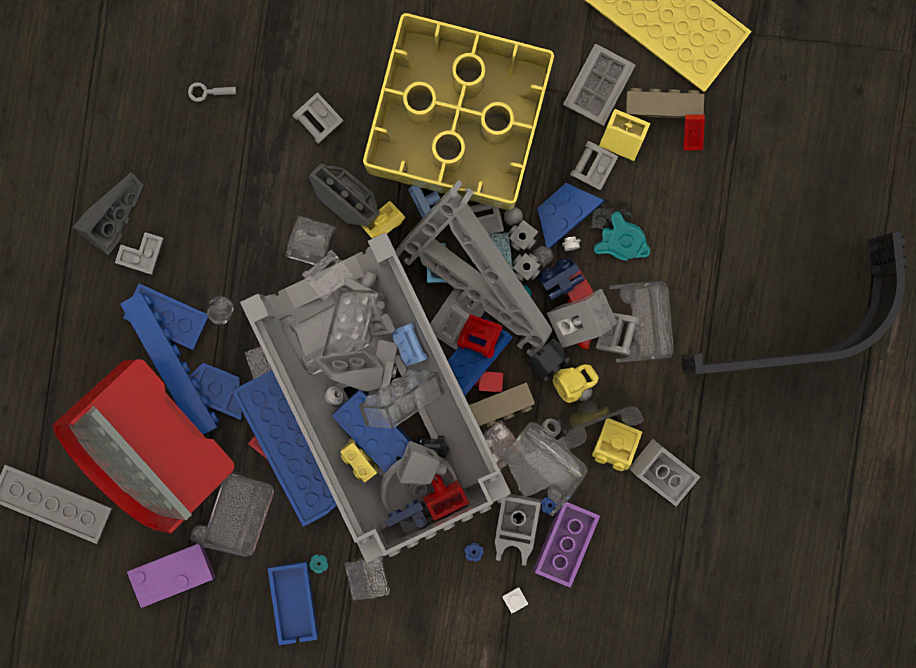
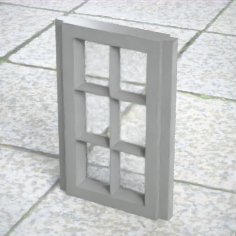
[563,44,635,126]

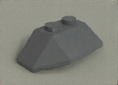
[309,163,380,226]

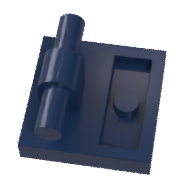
[537,258,585,300]
[385,499,427,528]

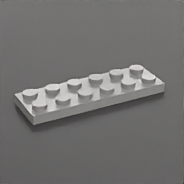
[0,464,112,544]

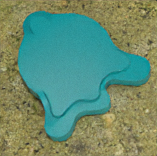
[594,212,650,261]

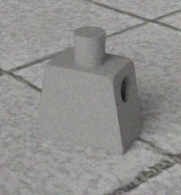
[396,441,447,484]

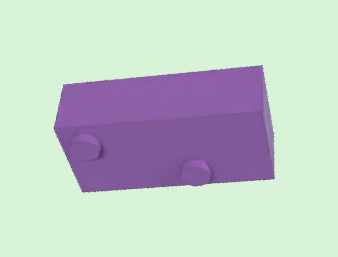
[533,500,600,588]
[127,542,215,608]

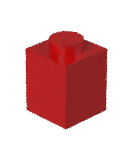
[475,372,503,392]

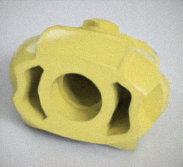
[552,364,599,403]

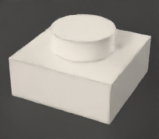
[502,587,528,613]

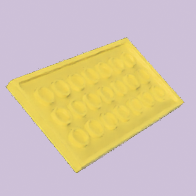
[584,0,752,93]

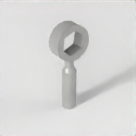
[188,82,236,102]

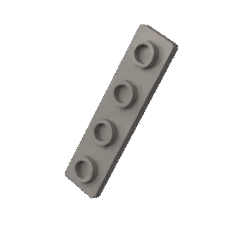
[368,340,397,411]

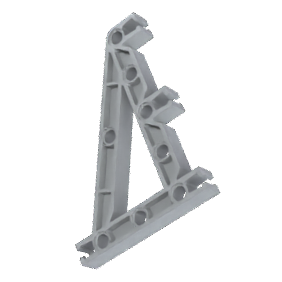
[395,180,552,357]

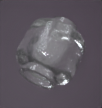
[206,296,234,324]

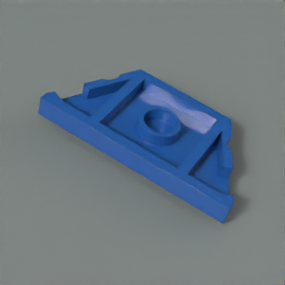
[538,183,604,249]
[190,363,242,420]

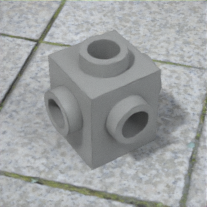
[508,220,538,251]
[513,253,540,281]

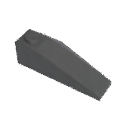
[73,173,144,255]

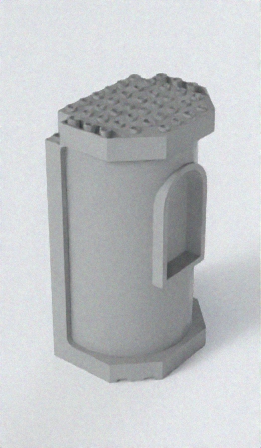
[240,233,511,564]

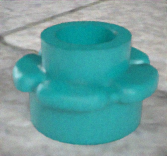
[309,555,328,574]

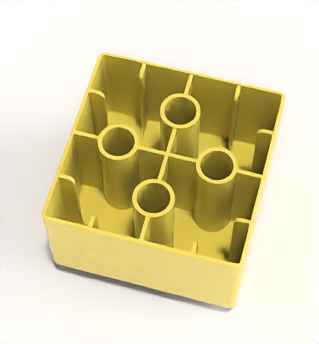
[363,13,554,210]

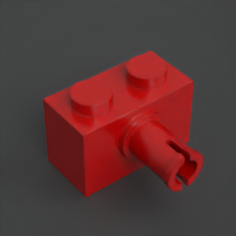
[422,474,469,521]

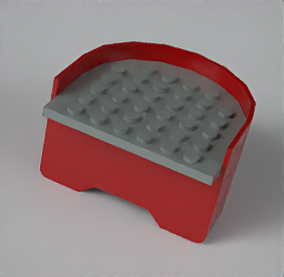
[52,359,234,533]

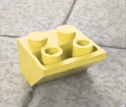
[599,109,650,161]

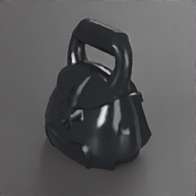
[415,435,450,458]

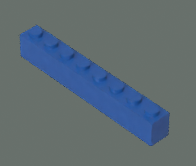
[121,292,219,435]

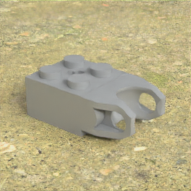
[495,494,542,566]

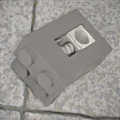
[547,289,617,348]

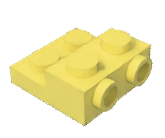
[361,201,405,239]
[592,418,642,471]
[340,438,378,483]

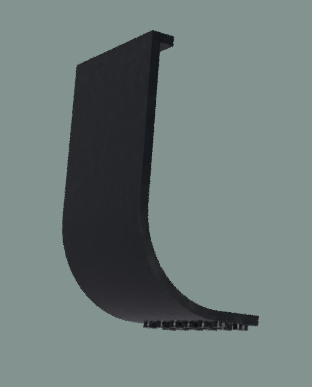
[681,232,907,374]

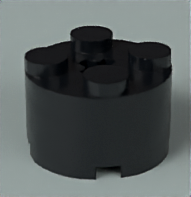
[526,339,572,383]

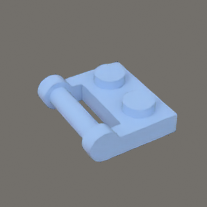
[392,322,428,367]

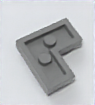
[115,232,164,275]

